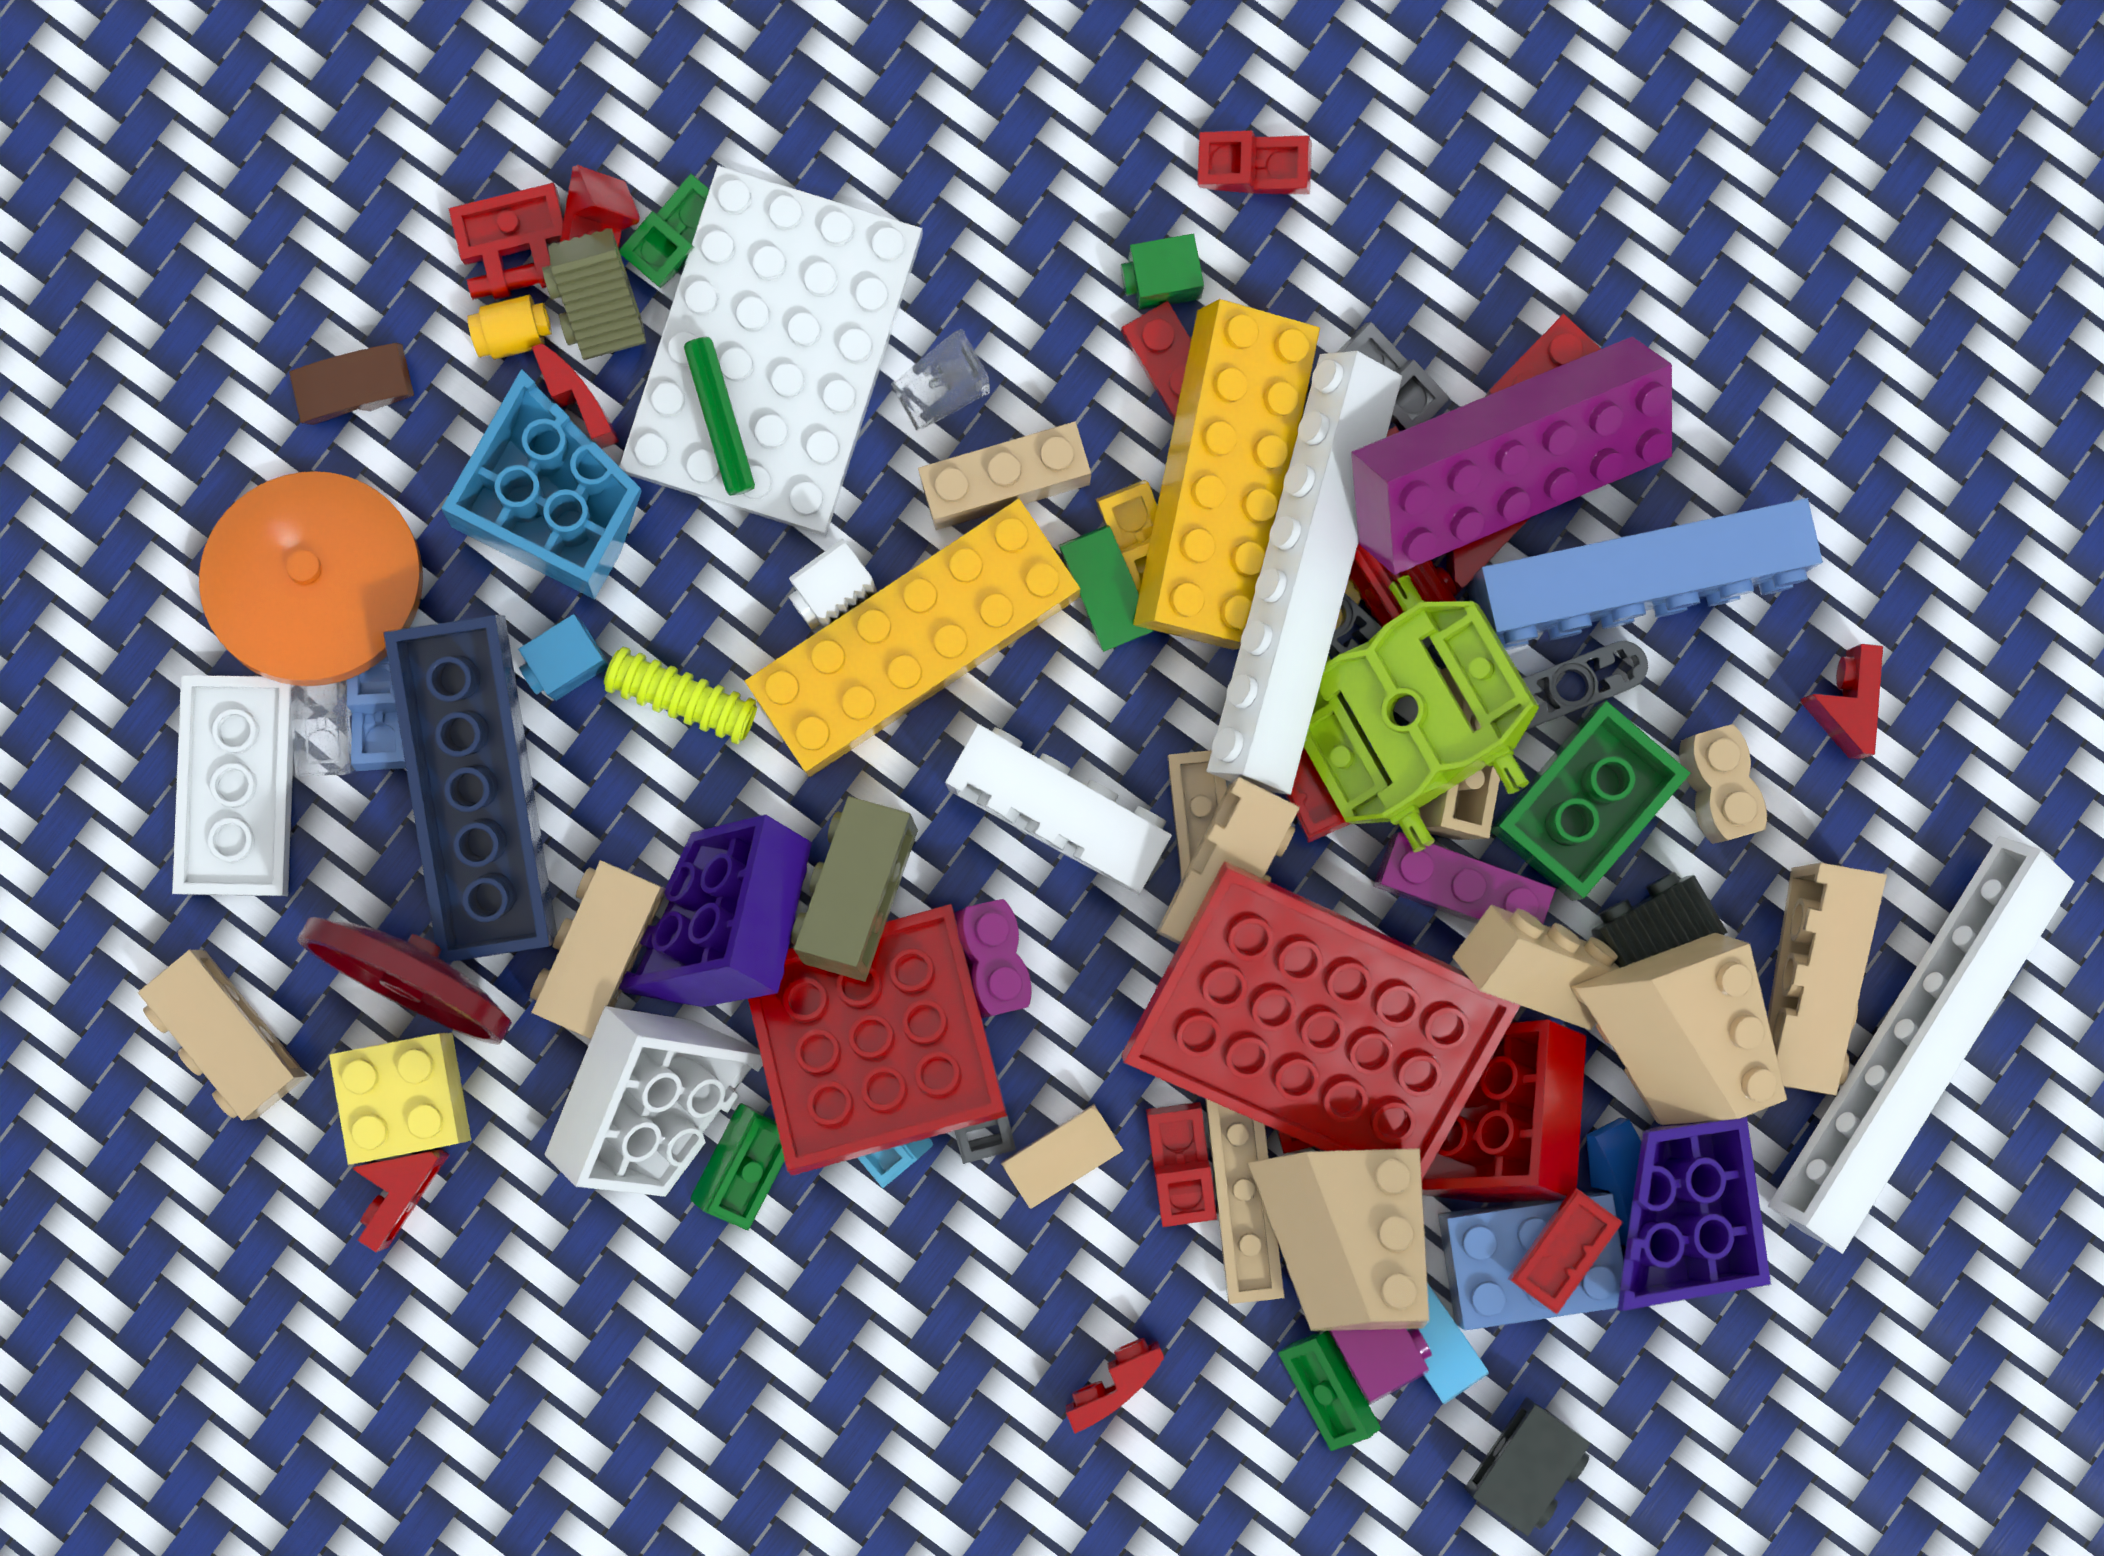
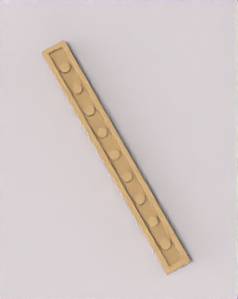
[1167,750,1284,1304]

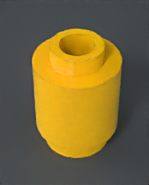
[467,294,552,360]

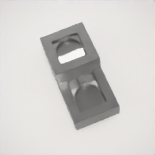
[1337,322,1450,431]

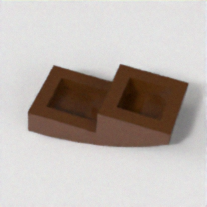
[289,343,414,425]

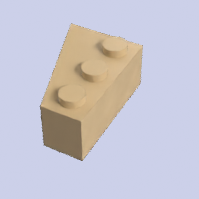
[1156,777,1300,945]

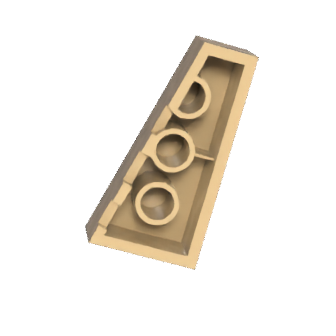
[1767,863,1887,1095]

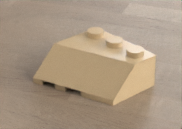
[1570,932,1787,1125]
[1248,1149,1429,1331]

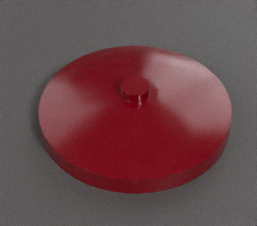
[297,917,512,1045]

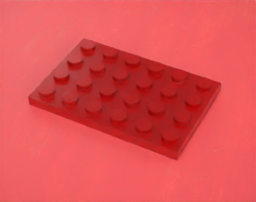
[1121,861,1521,1182]

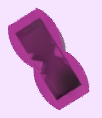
[955,899,1032,1018]

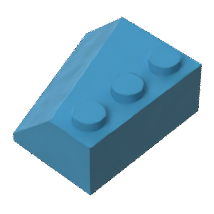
[441,369,642,600]

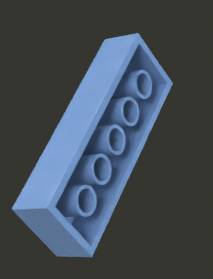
[1466,498,1823,650]

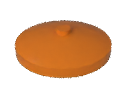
[199,471,423,686]

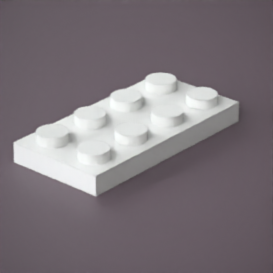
[172,675,296,896]

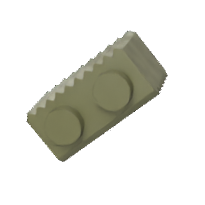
[542,228,646,360]

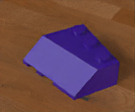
[618,814,812,1007]
[1617,1117,1771,1311]

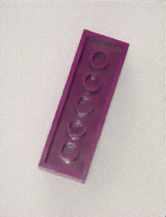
[1351,337,1672,575]

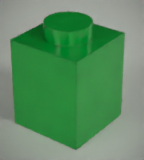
[1121,233,1204,310]

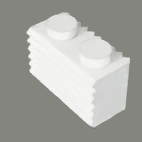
[788,538,877,630]

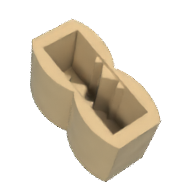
[1679,724,1767,844]

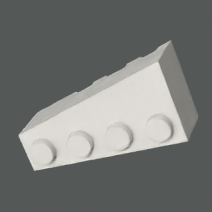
[945,724,1172,895]

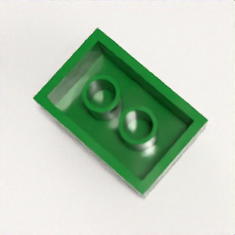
[1491,701,1691,901]

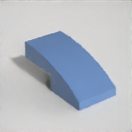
[346,656,406,771]

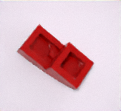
[1197,131,1312,194]
[532,343,619,449]
[1146,1102,1217,1227]

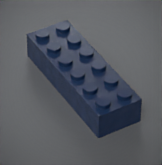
[383,615,557,963]

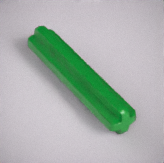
[684,337,755,496]

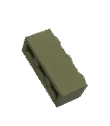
[791,796,918,982]

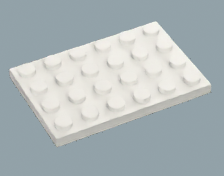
[619,165,923,536]

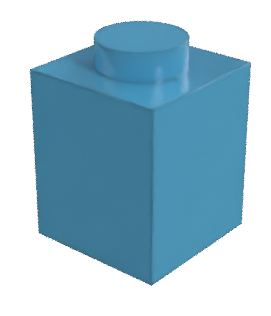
[518,614,610,700]

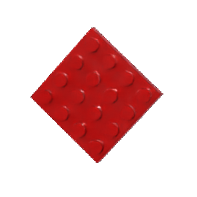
[748,904,1007,1176]

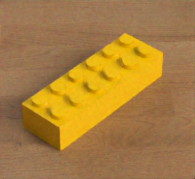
[1133,299,1320,650]
[745,499,1081,777]

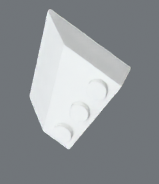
[544,1006,763,1197]

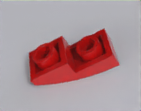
[1065,1338,1164,1434]

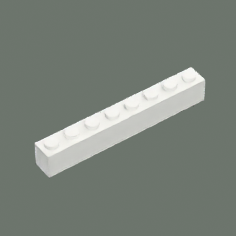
[1206,351,1402,794]
[1768,836,2074,1254]

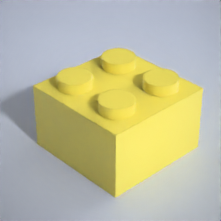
[329,1033,471,1165]

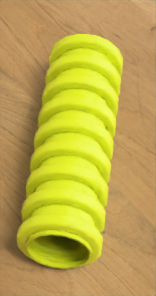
[604,646,757,745]

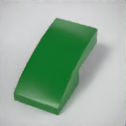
[619,174,710,288]
[1058,525,1153,652]

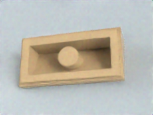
[1001,1104,1123,1209]

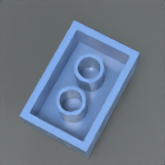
[1438,1190,1624,1331]

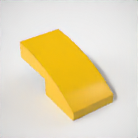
[1095,480,1157,594]

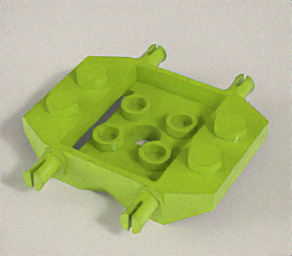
[1304,575,1539,853]

